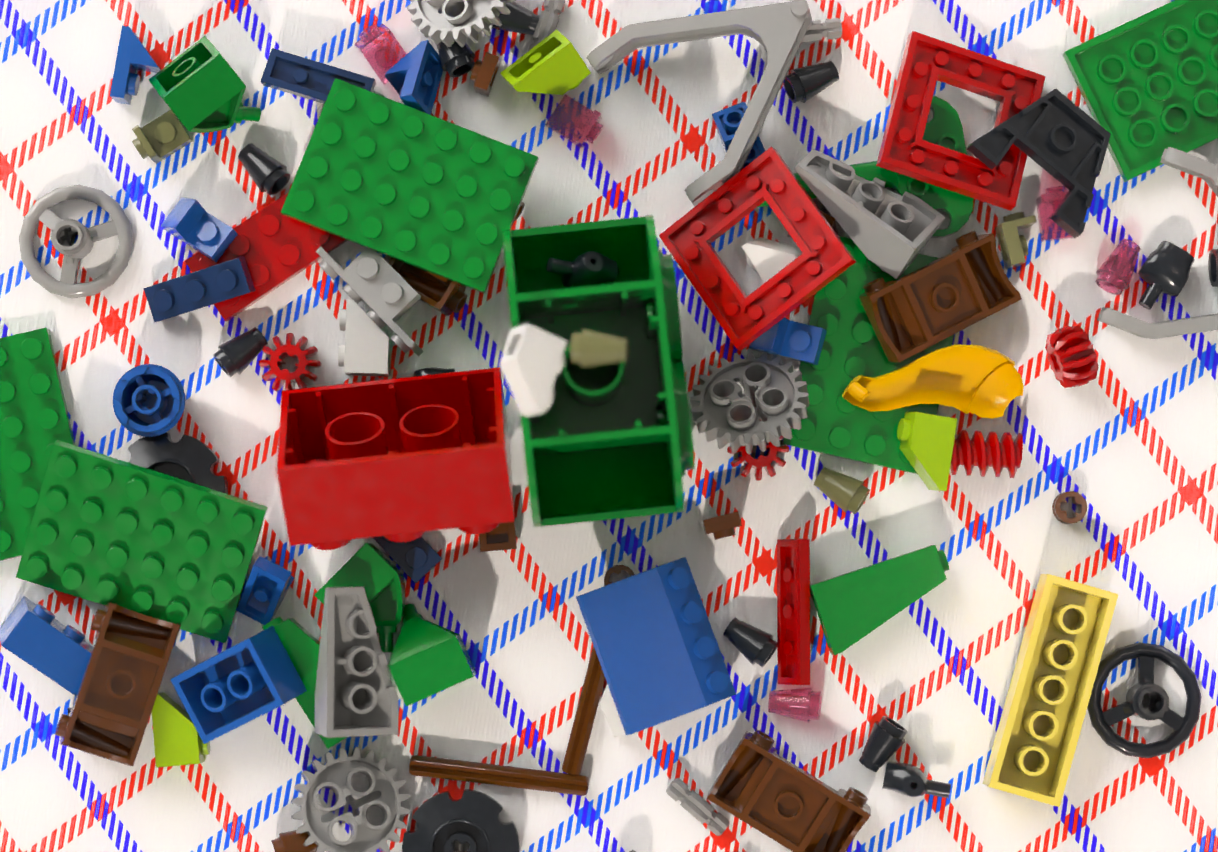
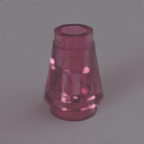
[1095,239,1141,295]
[768,687,822,723]

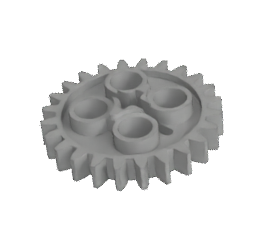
[406,0,516,47]
[690,351,809,454]
[291,747,411,852]

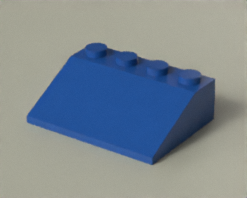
[576,556,736,736]

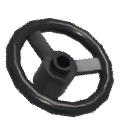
[1087,642,1202,759]

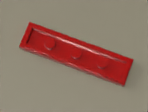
[777,539,810,685]

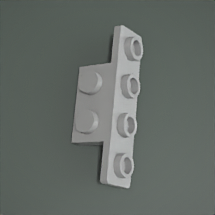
[316,246,424,357]

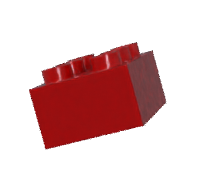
[276,367,515,550]

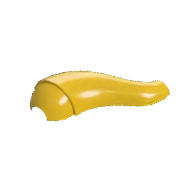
[842,344,1024,419]

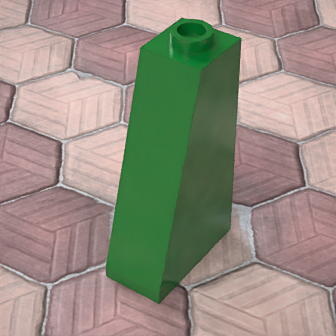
[810,545,949,655]
[262,616,347,749]

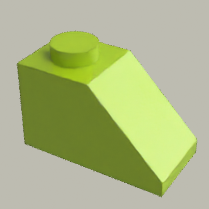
[500,29,591,95]
[897,412,957,491]
[152,692,210,767]

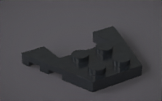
[966,89,1111,239]

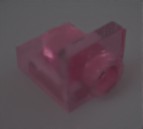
[354,24,406,85]
[546,94,604,149]
[1036,186,1079,242]

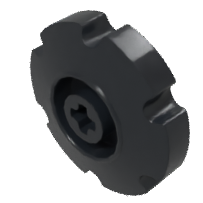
[128,432,228,494]
[402,789,520,852]

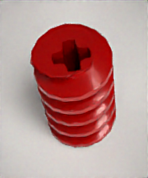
[950,430,1023,478]

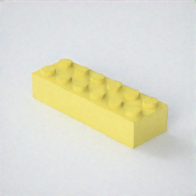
[982,574,1119,807]

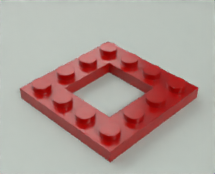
[876,31,1046,211]
[658,146,856,351]

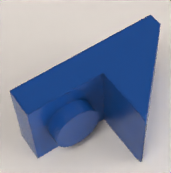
[110,25,161,105]
[385,40,443,115]
[160,198,238,262]
[749,317,827,365]
[236,556,294,625]

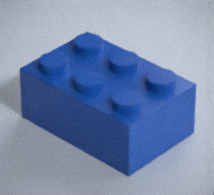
[170,626,307,744]

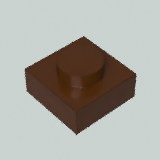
[470,52,501,97]
[702,512,742,540]
[479,517,517,552]

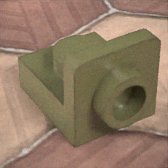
[132,110,193,164]
[995,212,1037,270]

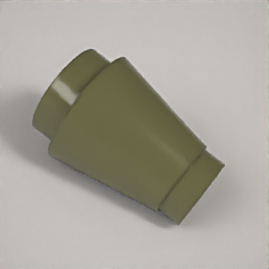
[571,329,629,368]
[814,467,870,514]

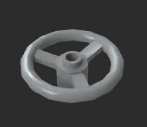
[19,185,133,299]

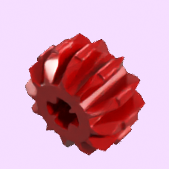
[1045,325,1099,388]
[259,333,322,392]
[727,419,789,481]

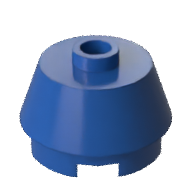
[113,364,185,437]

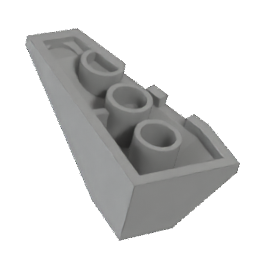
[794,149,946,279]
[314,587,399,738]

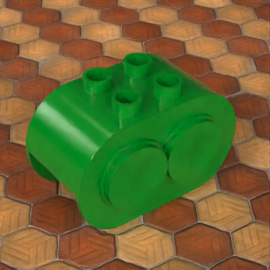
[503,215,694,527]

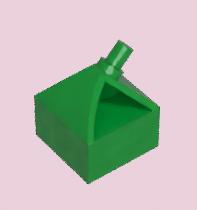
[149,36,261,133]
[314,542,405,652]
[388,603,477,707]

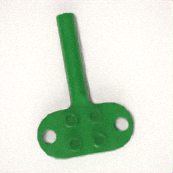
[757,96,973,238]

